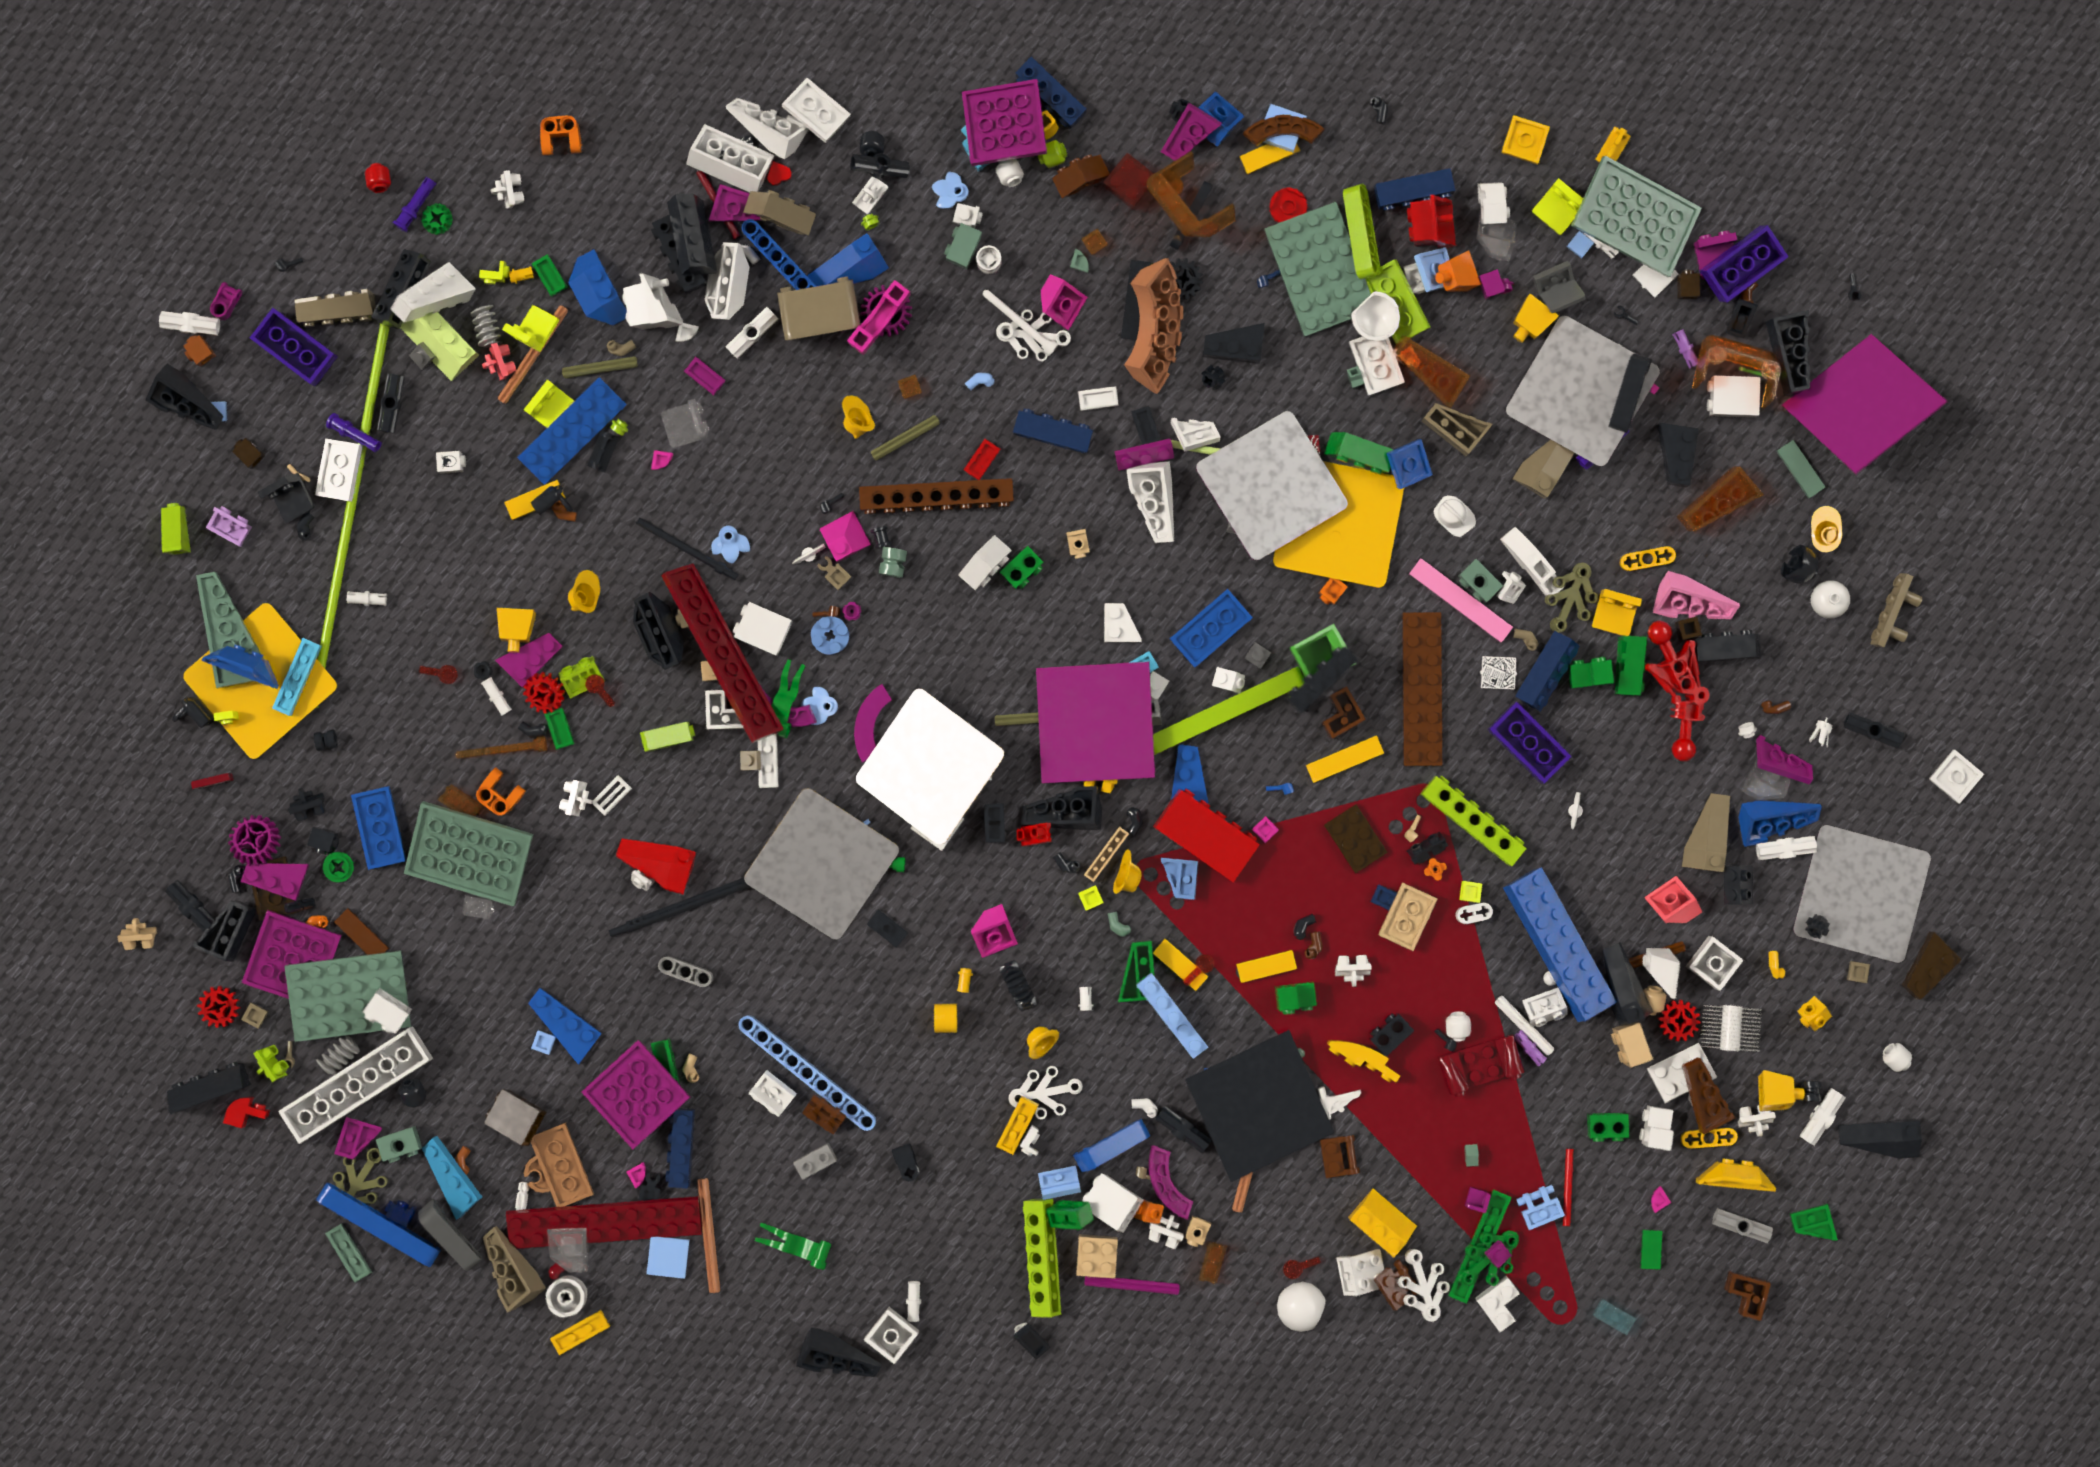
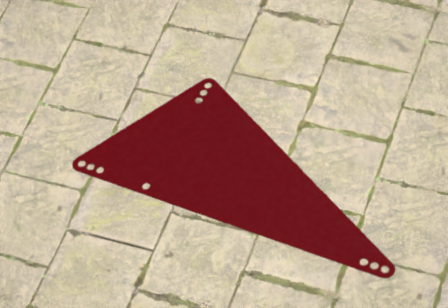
[1136,783,1577,1325]

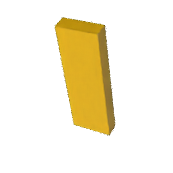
[1240,144,1300,175]
[504,480,565,520]
[1153,939,1208,991]
[1236,950,1297,983]
[996,1096,1039,1155]
[550,1310,610,1355]

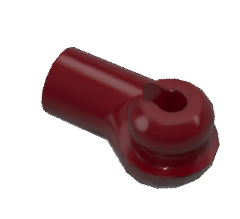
[548,1260,576,1279]

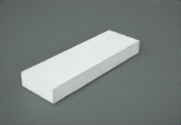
[758,734,779,788]

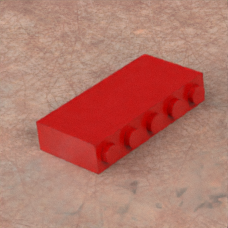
[1153,789,1260,883]

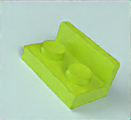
[559,656,605,698]

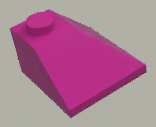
[1041,274,1088,330]
[820,511,871,563]
[971,904,1018,958]

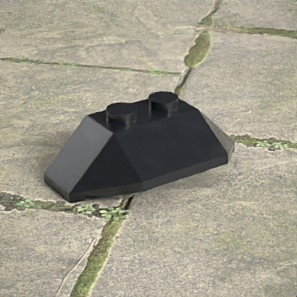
[633,592,685,670]

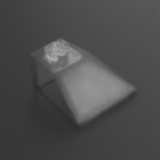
[1476,213,1517,261]
[1741,759,1791,800]
[547,1228,589,1272]

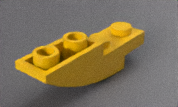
[1327,1040,1400,1083]

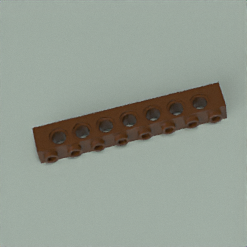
[859,478,1014,514]

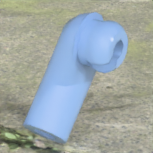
[965,373,994,390]

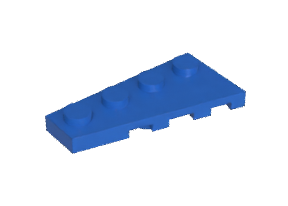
[528,988,602,1065]

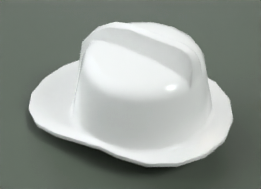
[1434,496,1476,537]

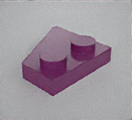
[334,1117,382,1160]

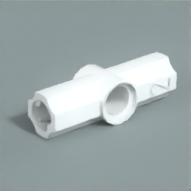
[726,307,778,359]
[159,311,220,336]
[1756,836,1817,860]
[1800,1088,1846,1146]

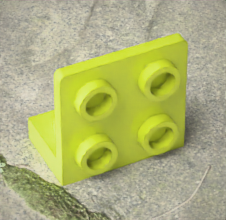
[1532,178,1583,235]
[502,305,559,352]
[524,380,574,428]

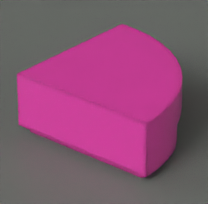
[651,450,673,470]
[627,1162,646,1189]
[1651,1186,1671,1213]

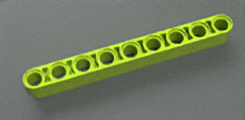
[1153,666,1304,755]

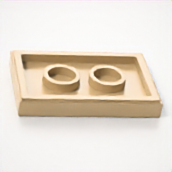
[1378,883,1437,951]

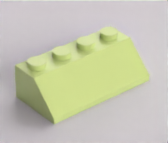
[400,312,479,381]

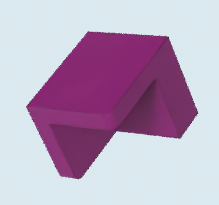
[1479,269,1505,300]
[1465,1187,1491,1213]

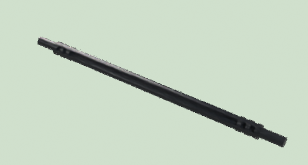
[609,877,751,937]

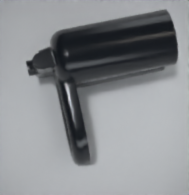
[530,485,573,515]
[172,696,214,728]

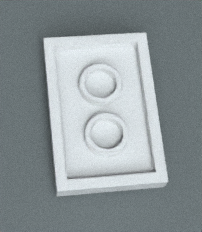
[782,78,851,143]
[1349,337,1405,396]
[315,439,363,502]
[1647,1043,1717,1103]

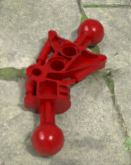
[1645,621,1709,762]

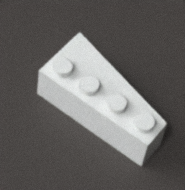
[391,262,476,323]

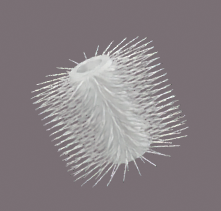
[1703,1005,1762,1051]

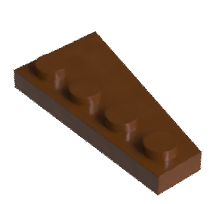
[1682,1057,1735,1134]

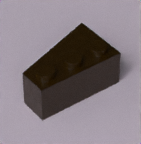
[1902,931,1961,1000]

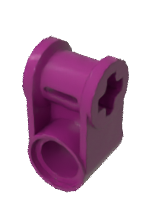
[210,282,242,321]

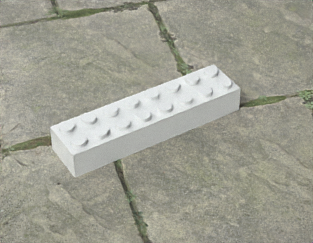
[278,1027,433,1144]

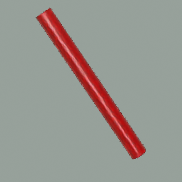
[1563,1148,1574,1226]

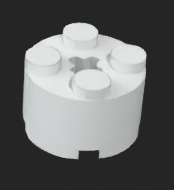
[546,1276,587,1317]

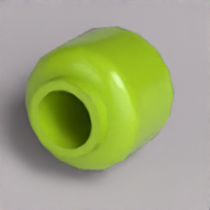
[1038,140,1067,168]

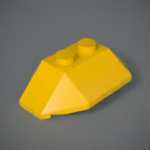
[1696,1158,1776,1192]

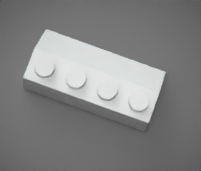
[686,124,774,192]

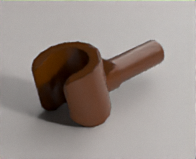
[813,606,840,617]

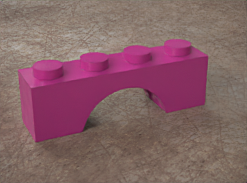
[847,280,911,355]

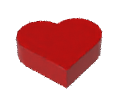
[767,161,792,186]

